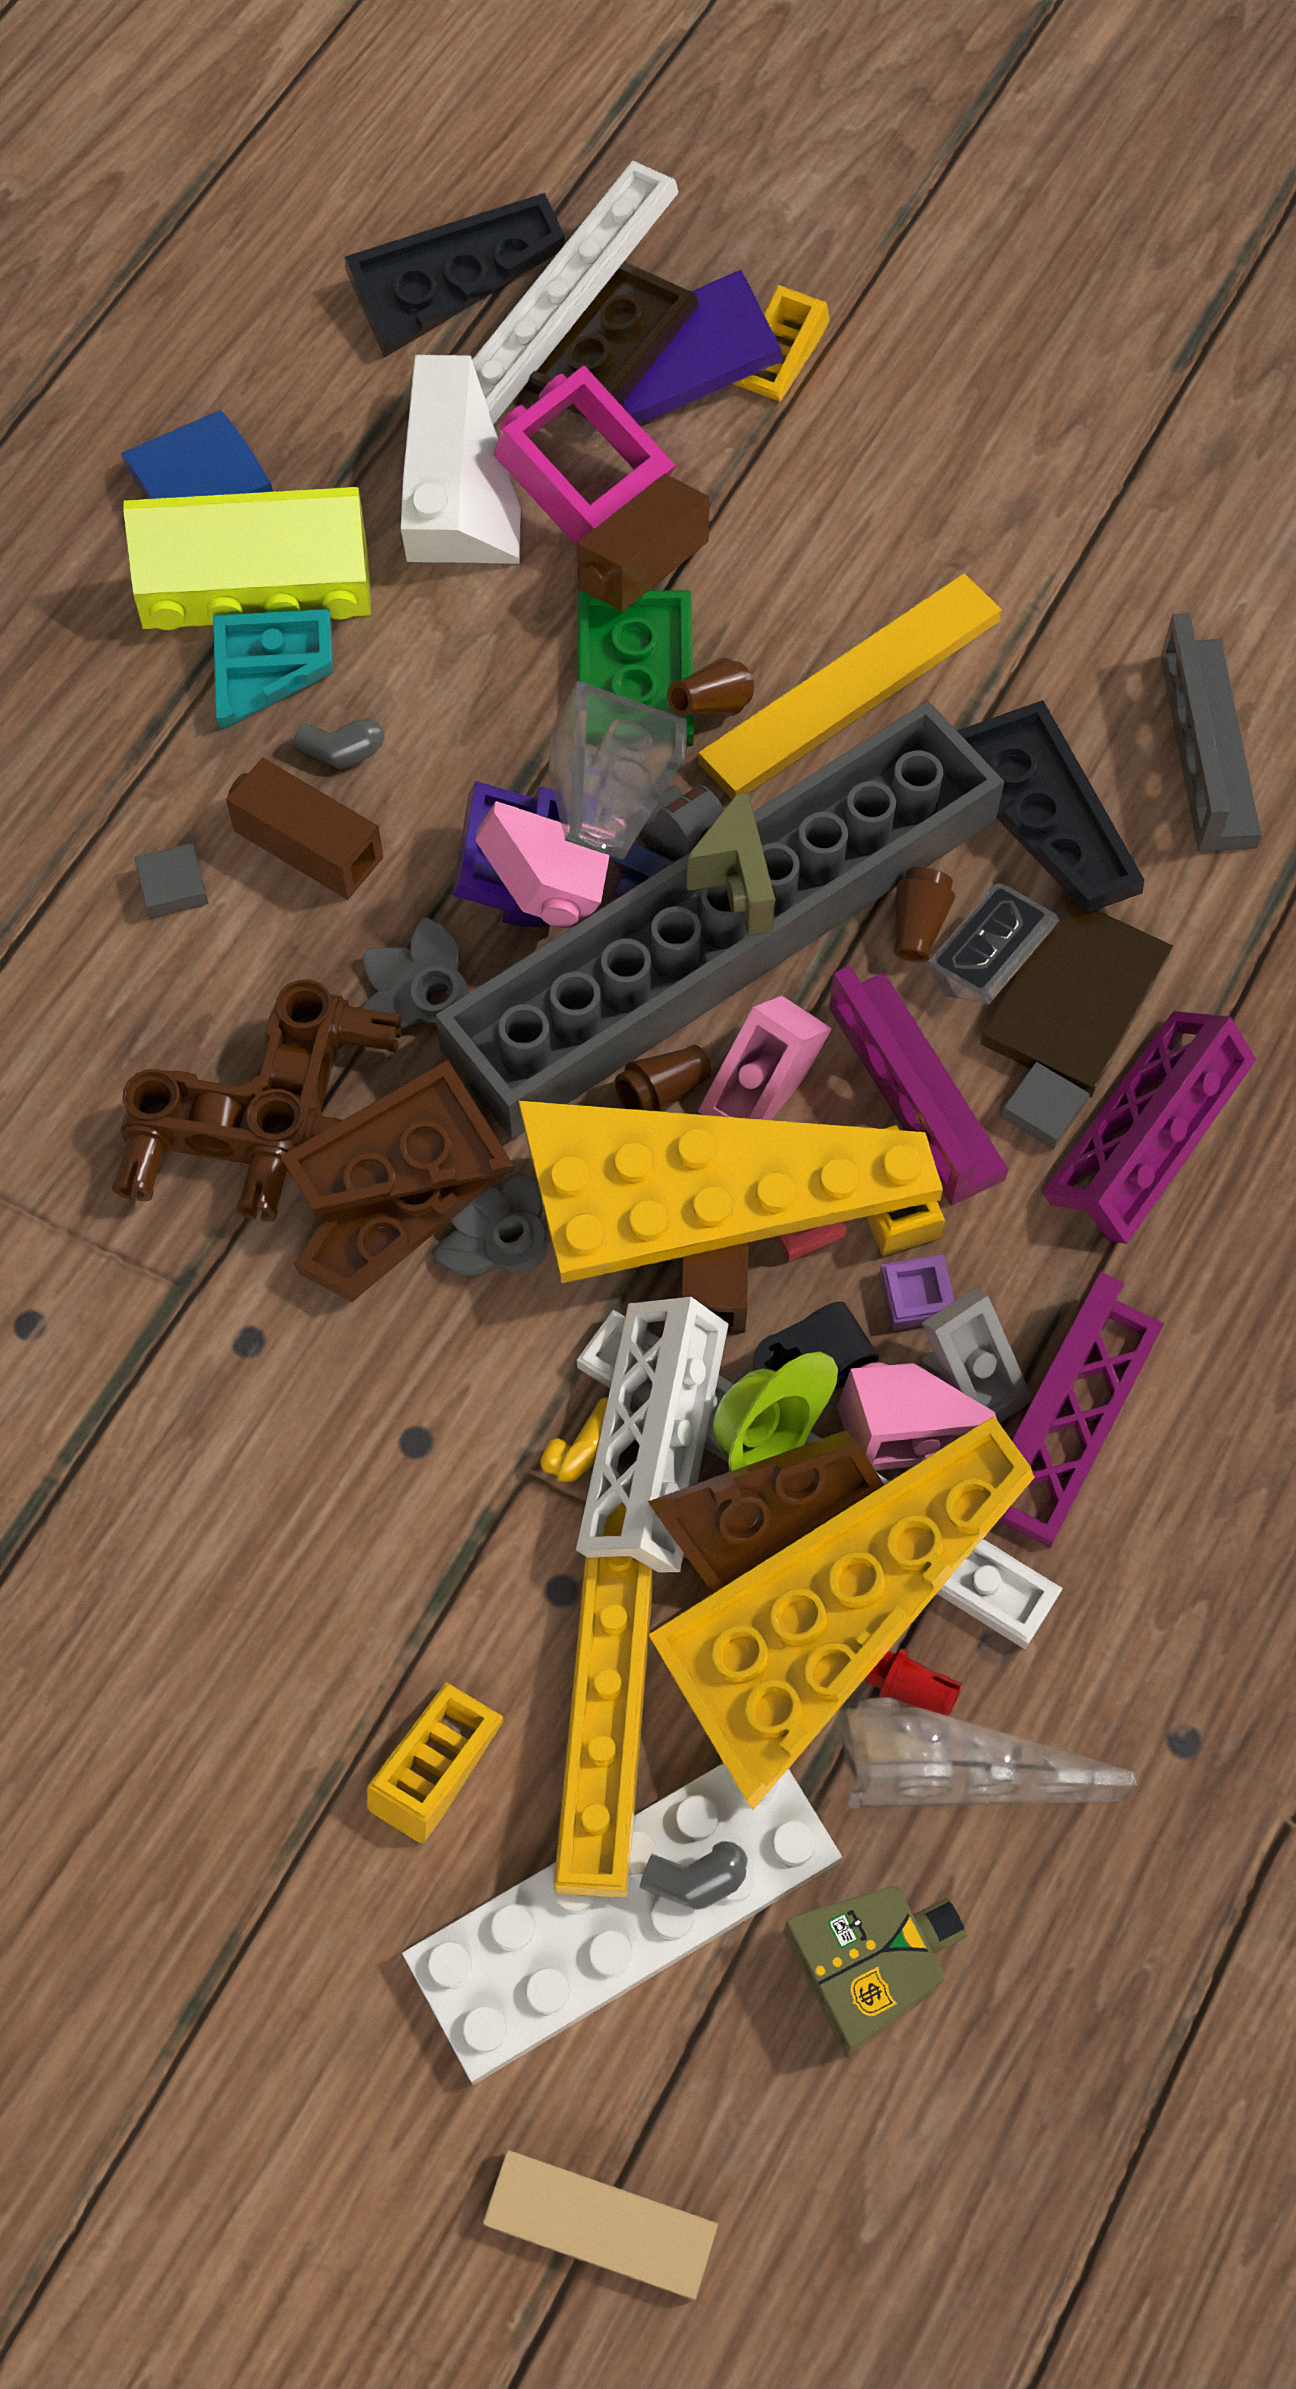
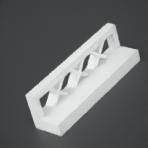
[576,1297,728,1573]

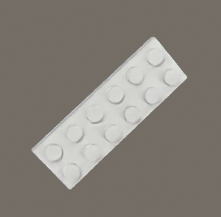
[402,1763,843,2085]

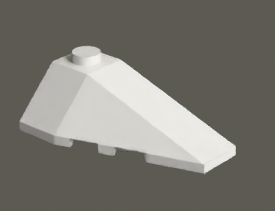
[401,355,521,564]

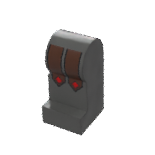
[626,784,724,861]

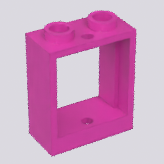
[493,365,676,546]

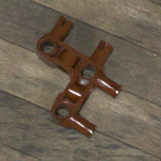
[112,979,403,1222]

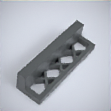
[1160,613,1262,852]

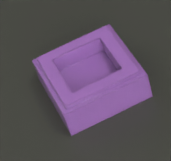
[879,1254,955,1331]

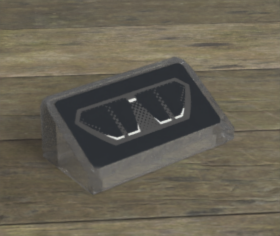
[928,884,1059,1005]

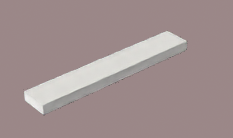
[472,160,679,425]

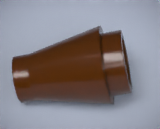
[667,658,754,717]
[893,867,956,962]
[615,1044,712,1112]

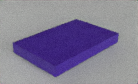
[621,269,784,425]

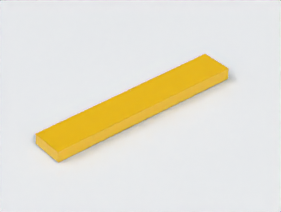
[698,573,1002,800]
[554,1502,654,1898]

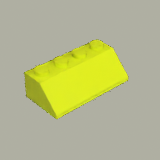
[123,487,371,630]

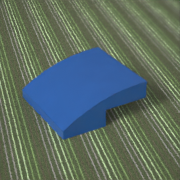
[121,410,274,499]

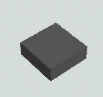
[134,843,209,918]
[1001,1062,1090,1149]

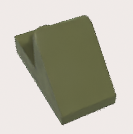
[686,793,775,936]

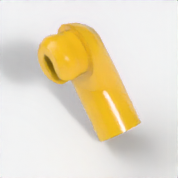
[540,1398,608,1483]

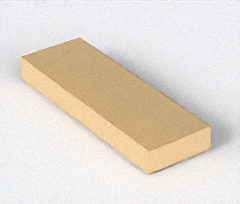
[483,2150,718,2301]

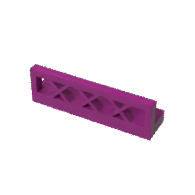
[829,965,1008,1206]
[1042,1011,1257,1244]
[998,1271,1164,1548]

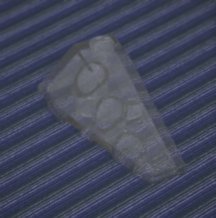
[549,681,686,860]
[843,1698,1136,1808]

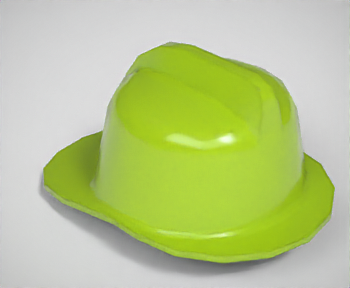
[713,1352,838,1472]

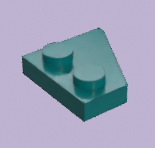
[213,609,334,728]

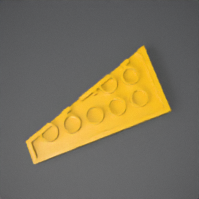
[519,1101,943,1284]
[649,1416,1034,1810]

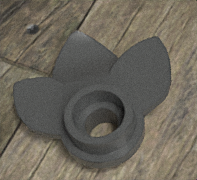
[362,918,469,1029]
[431,1172,548,1276]

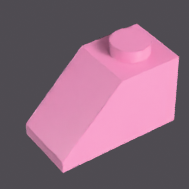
[475,801,612,928]
[698,996,832,1120]
[837,1362,997,1470]

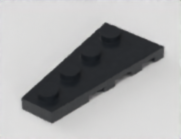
[345,193,565,358]
[957,700,1144,913]

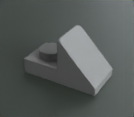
[921,1288,1033,1423]

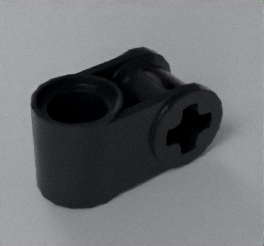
[753,1301,879,1389]

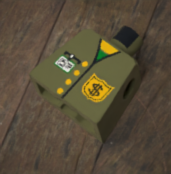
[783,1886,966,2058]

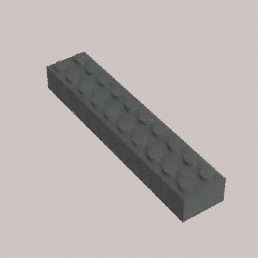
[435,700,1004,1139]

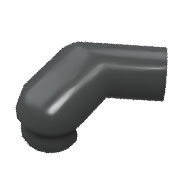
[293,718,384,769]
[639,1841,748,1909]

